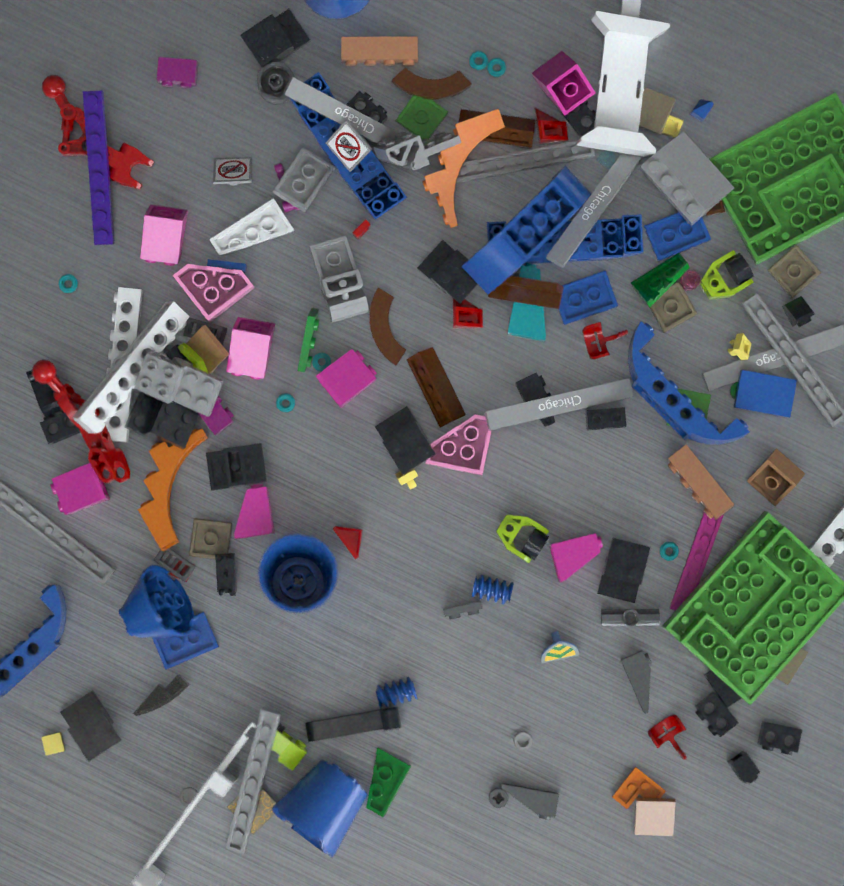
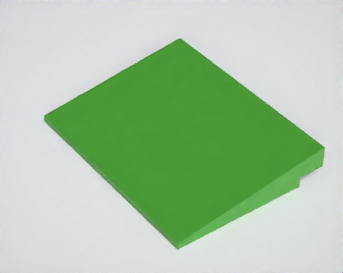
[709,92,844,265]
[662,511,844,705]

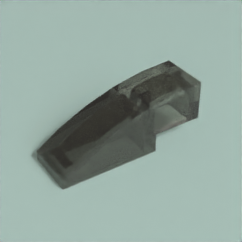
[133,675,191,716]

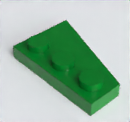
[630,253,690,308]
[297,308,319,372]
[366,747,412,817]

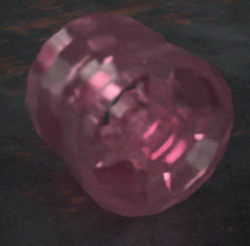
[680,270,700,291]

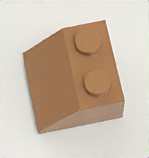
[747,448,805,506]

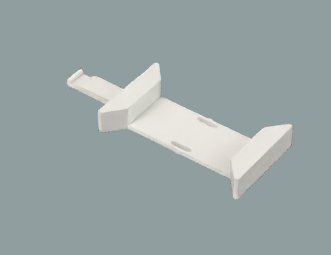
[576,0,670,158]
[132,722,257,886]

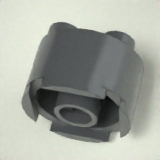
[257,62,295,104]

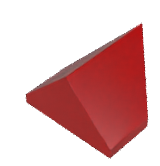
[534,107,569,144]
[453,298,483,328]
[332,526,363,560]

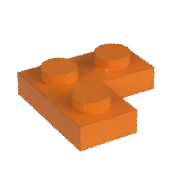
[612,767,666,809]

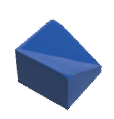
[690,99,714,122]

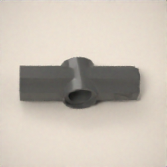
[601,609,660,626]

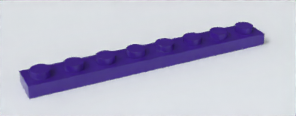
[83,90,115,245]

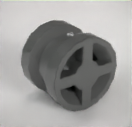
[489,788,508,808]

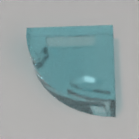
[596,150,616,170]

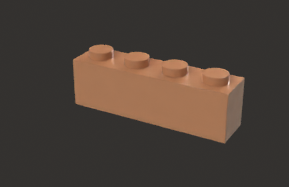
[341,37,418,66]
[667,444,734,521]

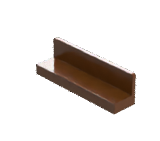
[458,109,536,148]
[488,276,564,309]
[406,347,466,428]

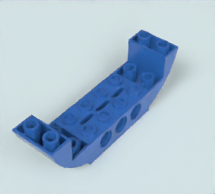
[289,72,407,220]
[461,165,592,294]
[487,214,644,264]
[628,321,750,445]
[0,584,67,697]

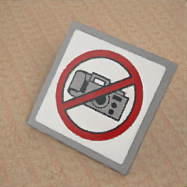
[326,120,372,172]
[213,157,252,186]

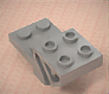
[373,132,461,170]
[309,236,369,323]
[134,351,223,417]

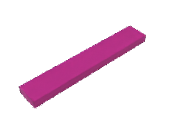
[669,513,724,611]

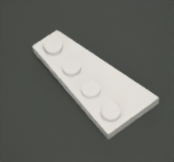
[209,198,294,256]

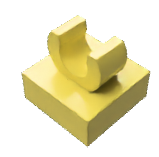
[728,333,752,360]
[395,469,418,490]

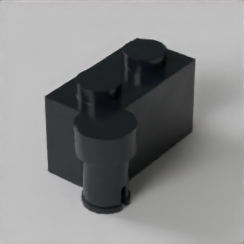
[26,370,62,417]

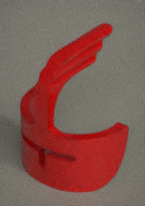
[582,322,628,359]
[648,714,687,759]

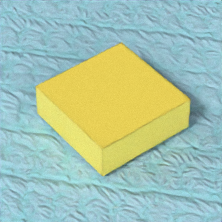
[662,115,684,138]
[41,732,65,756]

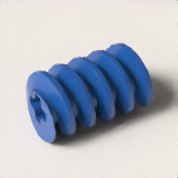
[472,575,514,605]
[376,677,418,710]

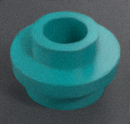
[469,51,488,70]
[487,58,506,77]
[58,274,78,293]
[312,353,332,372]
[276,393,295,413]
[659,542,679,561]

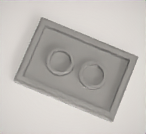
[272,147,335,212]

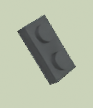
[443,601,483,620]

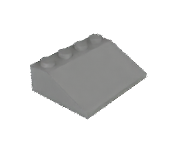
[640,131,734,226]

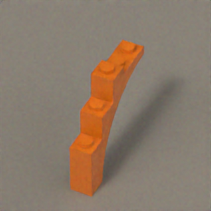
[422,109,505,228]
[138,428,208,552]

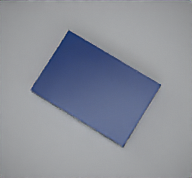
[644,212,711,261]
[558,270,618,325]
[734,370,797,418]
[152,612,219,670]

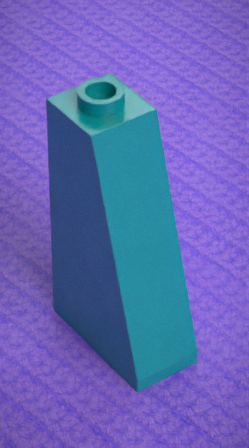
[507,263,546,342]

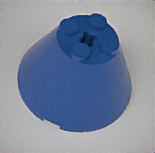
[118,565,194,638]

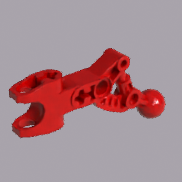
[42,75,154,190]
[32,359,130,483]

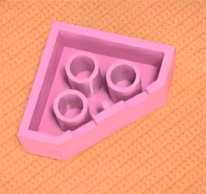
[173,264,255,323]
[426,414,492,476]

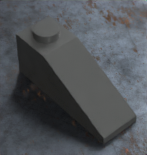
[620,651,652,714]
[501,783,559,820]

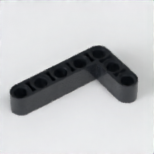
[305,707,401,742]

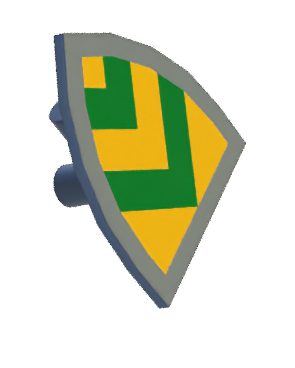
[541,632,579,663]

